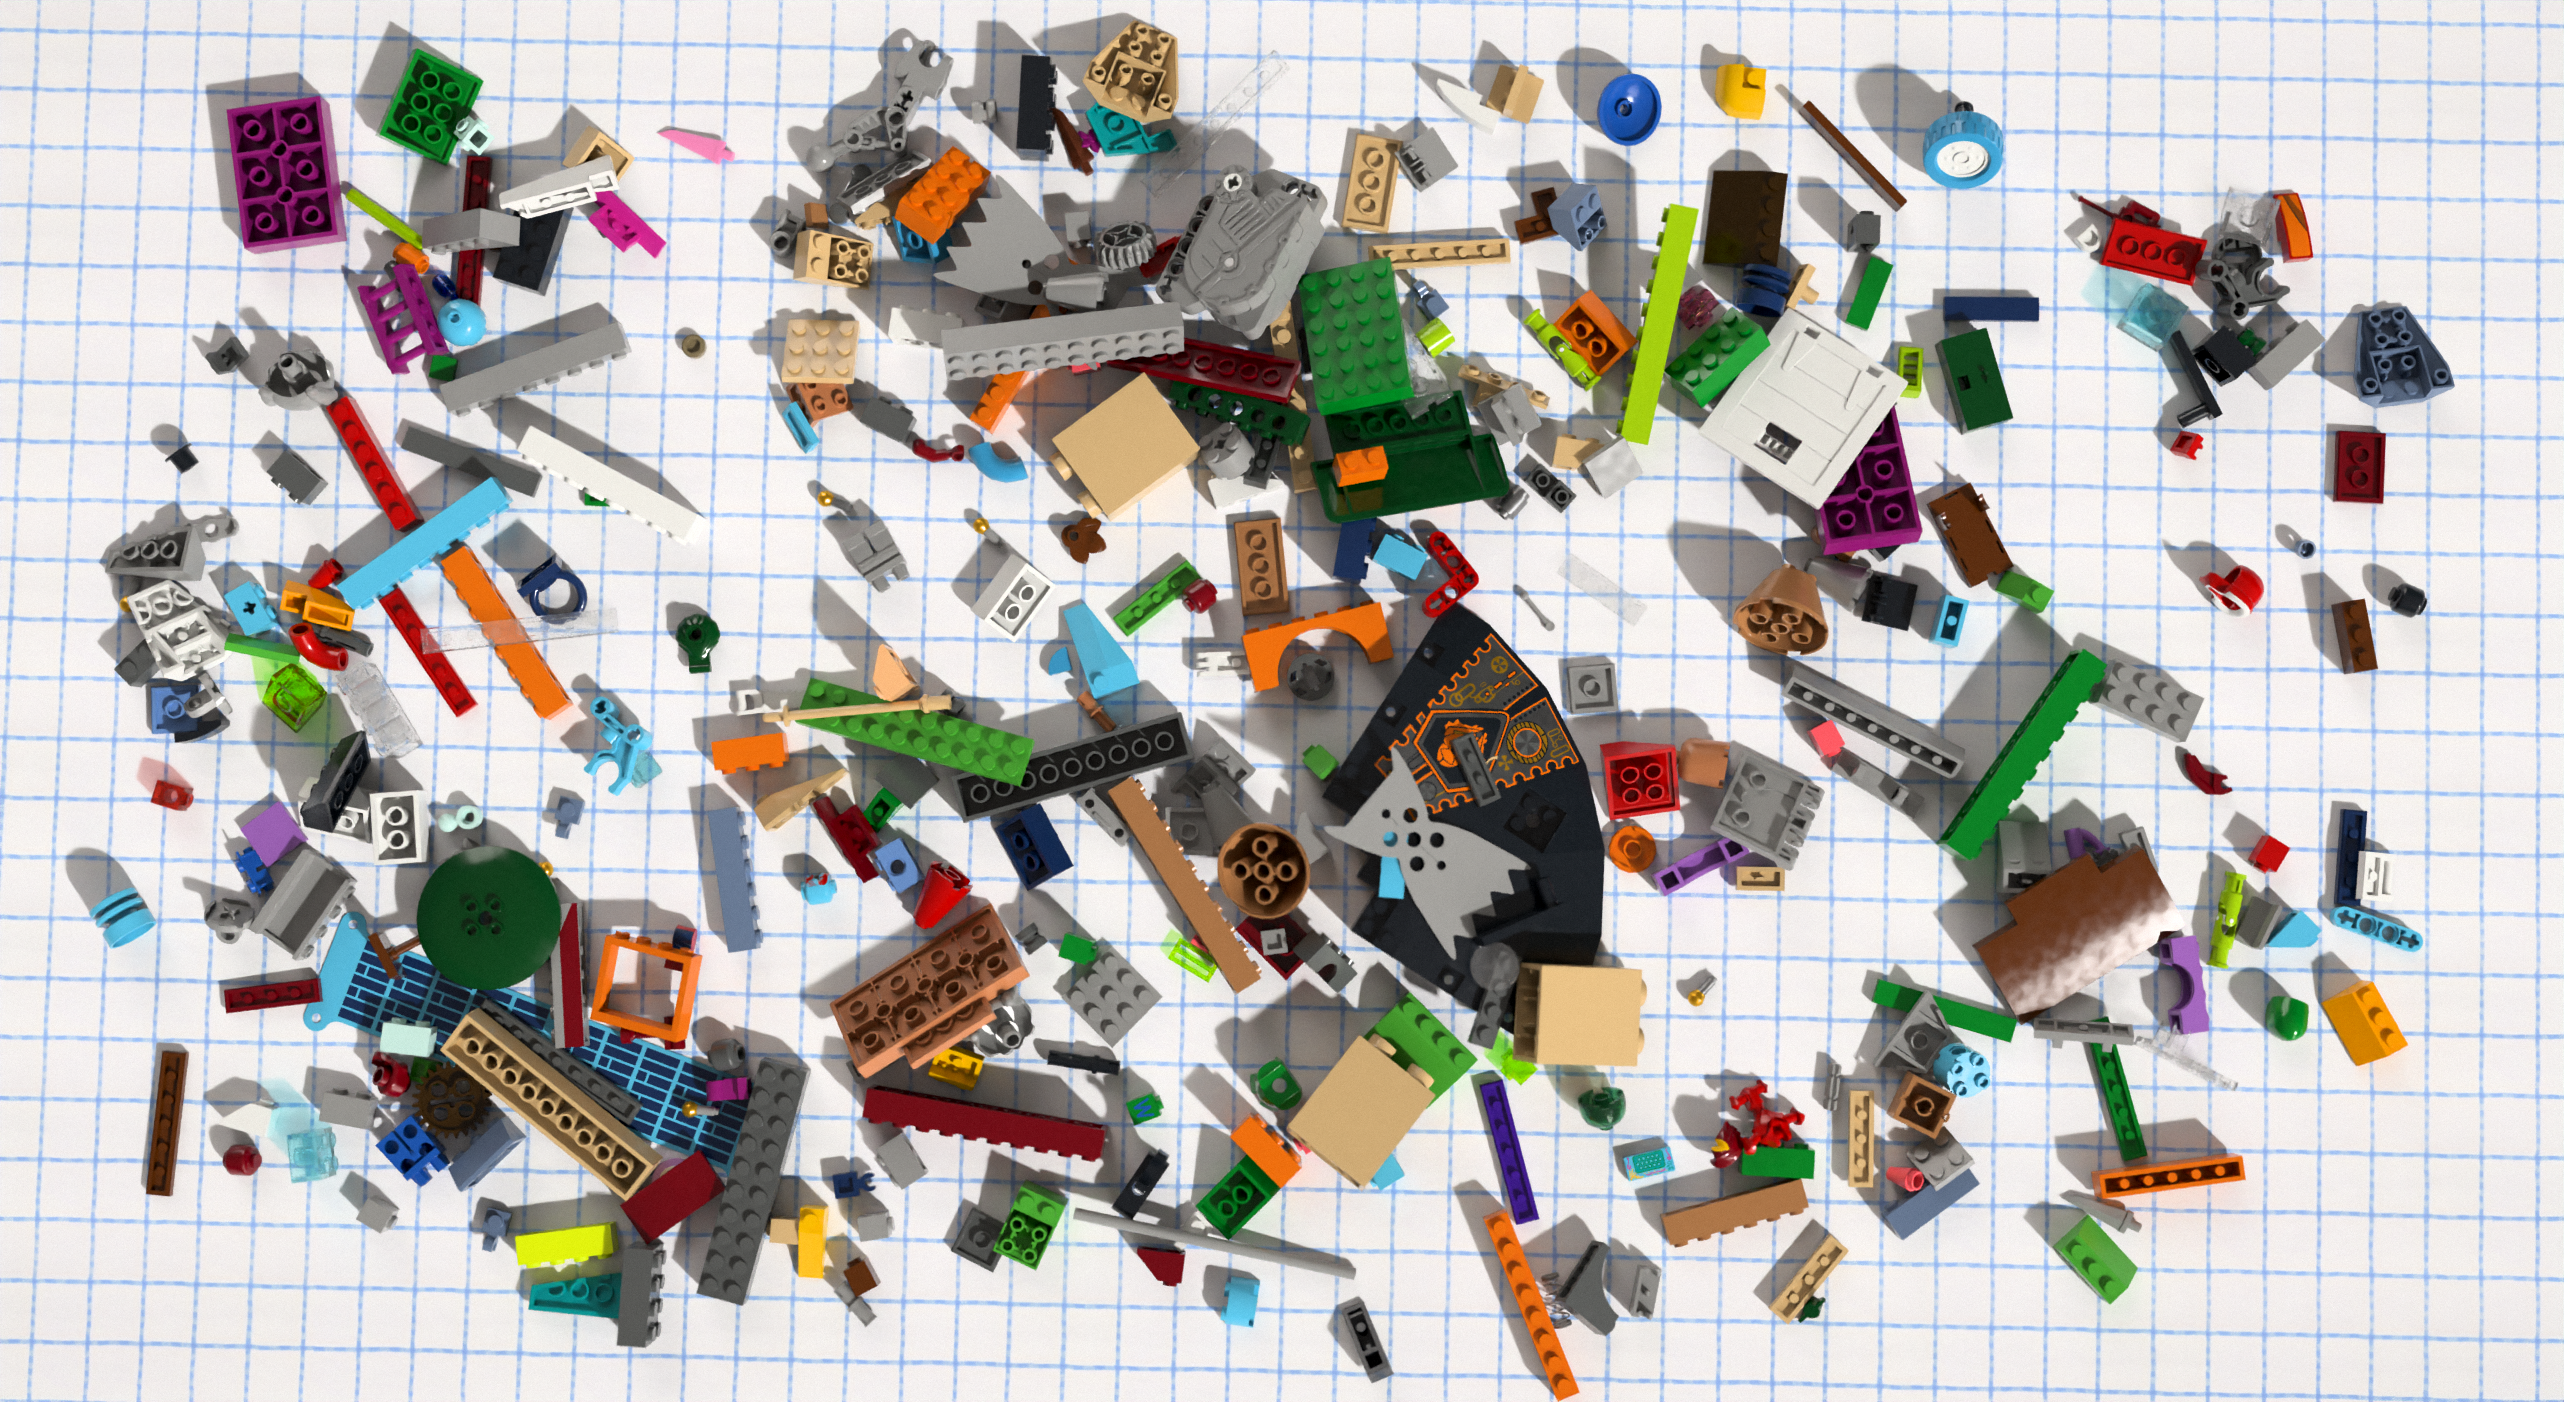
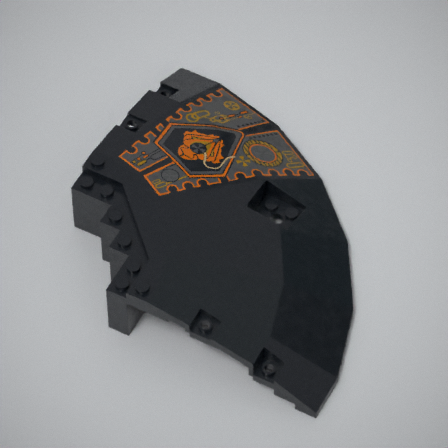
[1321,603,1605,1035]

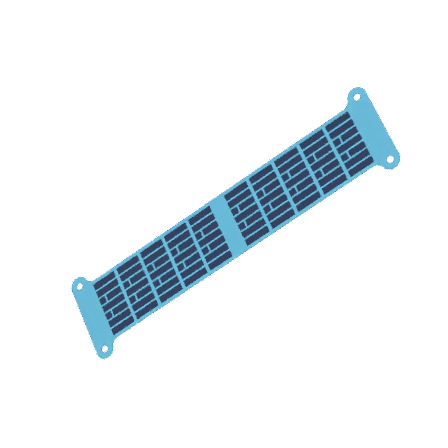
[303,912,754,1177]

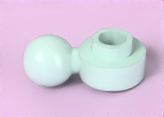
[438,805,483,832]

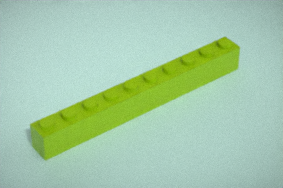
[1615,203,1699,445]

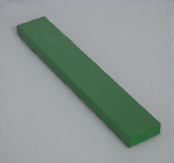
[1871,979,2017,1043]
[2089,1016,2148,1162]

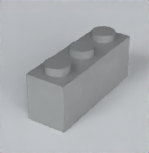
[2247,319,2326,390]

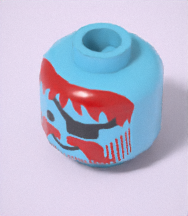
[801,873,837,905]

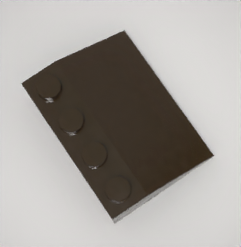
[1702,171,1788,269]

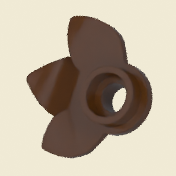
[1061,518,1107,564]

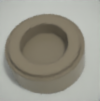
[682,334,707,359]

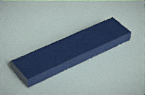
[1943,296,2039,322]
[2334,809,2367,906]

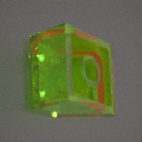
[262,663,327,733]

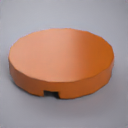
[1608,826,1656,873]

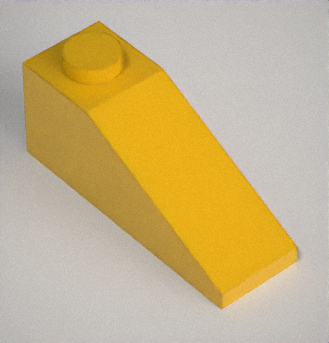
[799,1204,829,1279]

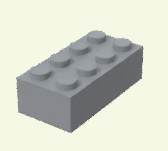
[2090,659,2205,743]

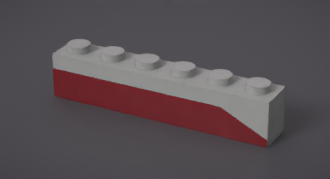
[548,903,590,1048]

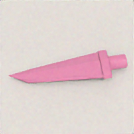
[657,129,735,164]

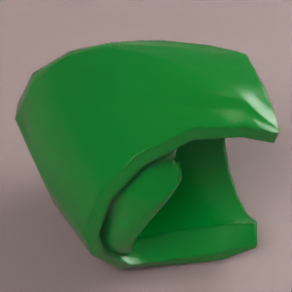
[2265,996,2309,1041]

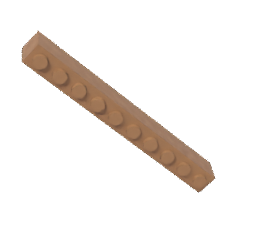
[1107,776,1262,995]

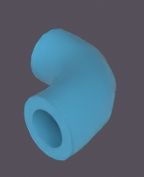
[968,442,1029,483]

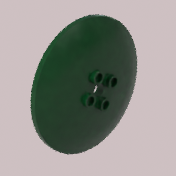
[417,846,562,990]

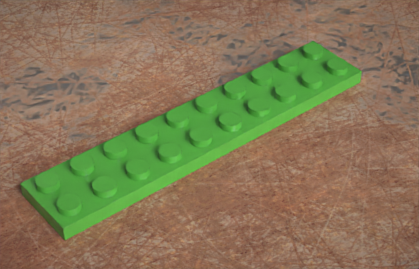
[795,678,1035,786]

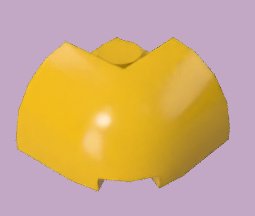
[1715,64,1766,120]

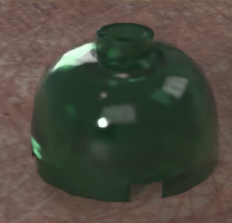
[1578,1087,1626,1131]

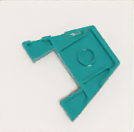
[1085,102,1179,157]

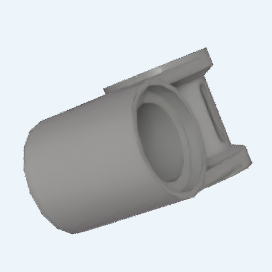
[769,209,807,258]

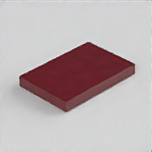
[2333,431,2386,505]

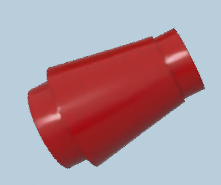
[308,558,344,590]

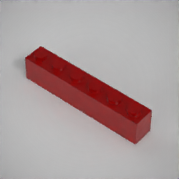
[326,396,424,533]

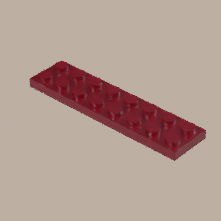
[1106,337,1302,403]

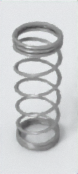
[1541,1272,1572,1329]

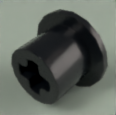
[165,443,199,474]

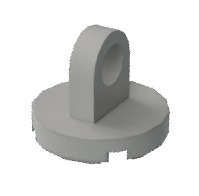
[183,673,233,718]
[204,897,255,944]

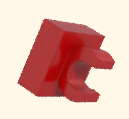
[2170,430,2204,460]

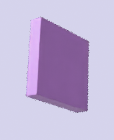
[240,801,309,867]

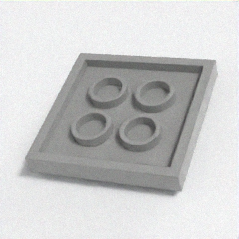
[1062,946,1163,1048]

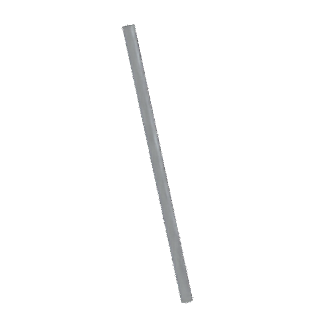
[1073,1207,1356,1280]

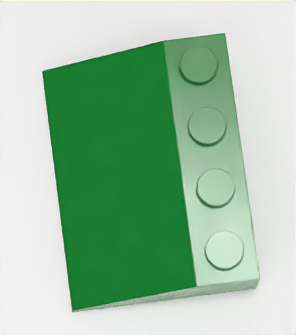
[375,48,484,166]

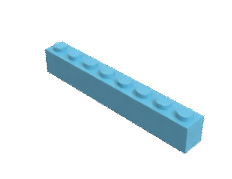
[336,477,514,610]

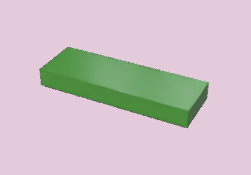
[224,633,301,664]

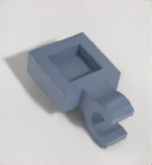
[1412,279,1450,322]
[554,796,586,839]
[481,1207,513,1252]

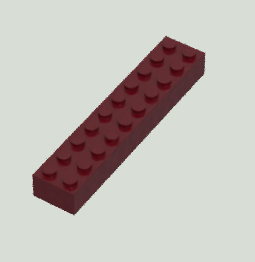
[862,1084,1108,1162]

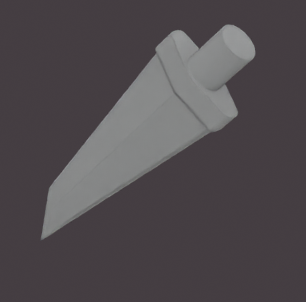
[2061,1195,2142,1234]

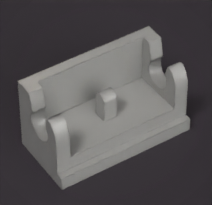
[1629,1265,1661,1319]

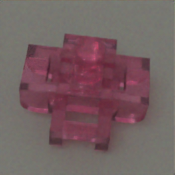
[1677,287,1719,330]

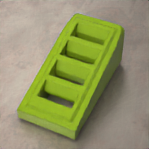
[1896,346,1923,398]

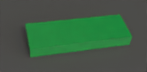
[1844,257,1893,331]

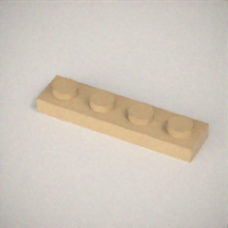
[1847,1090,1874,1188]
[1768,1234,1849,1324]

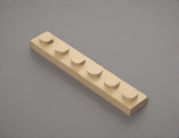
[1368,238,1511,270]

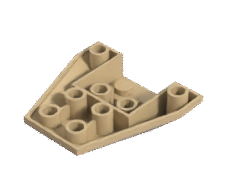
[1082,20,1179,123]

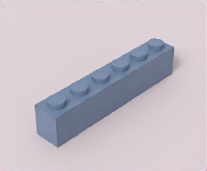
[707,807,763,953]

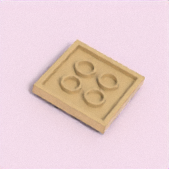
[781,319,860,384]

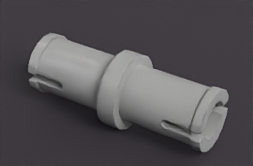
[834,1281,877,1327]

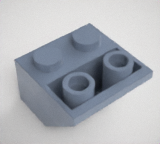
[1547,183,1607,251]

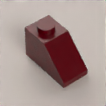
[1137,1246,1186,1287]

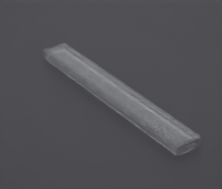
[1141,50,1290,199]
[420,608,619,654]

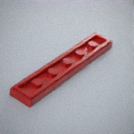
[379,587,479,718]

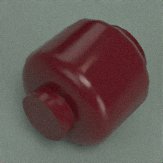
[1182,579,1218,614]
[223,1144,262,1176]

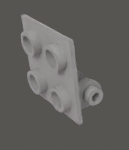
[1394,127,1459,193]

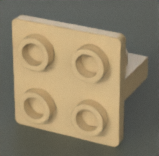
[1485,64,1544,124]

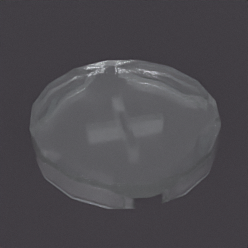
[1471,942,1520,991]

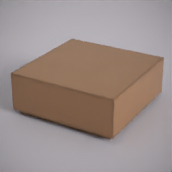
[804,202,829,230]

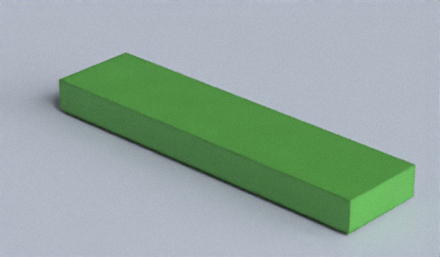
[1113,560,1202,637]

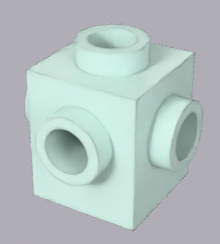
[453,115,495,155]

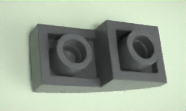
[1523,463,1577,513]

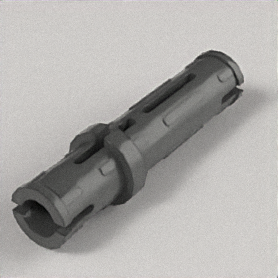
[302,620,374,657]

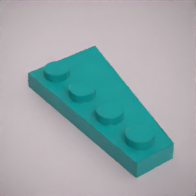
[528,1272,622,1319]

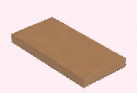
[1234,518,1290,616]

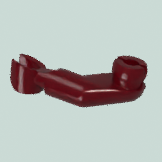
[912,438,964,463]

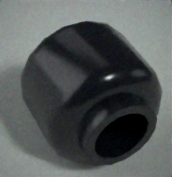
[2388,583,2427,618]

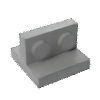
[1477,383,1542,446]

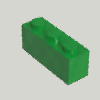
[1738,1142,1815,1179]

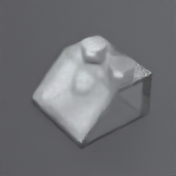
[2218,187,2281,247]

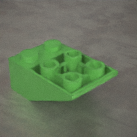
[993,1179,1069,1270]

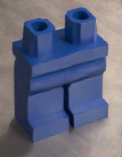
[375,1113,450,1187]

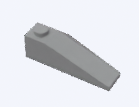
[105,526,206,581]

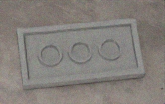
[835,149,934,215]

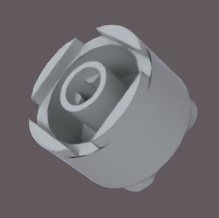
[1199,422,1255,480]

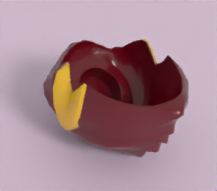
[1710,1121,1743,1168]

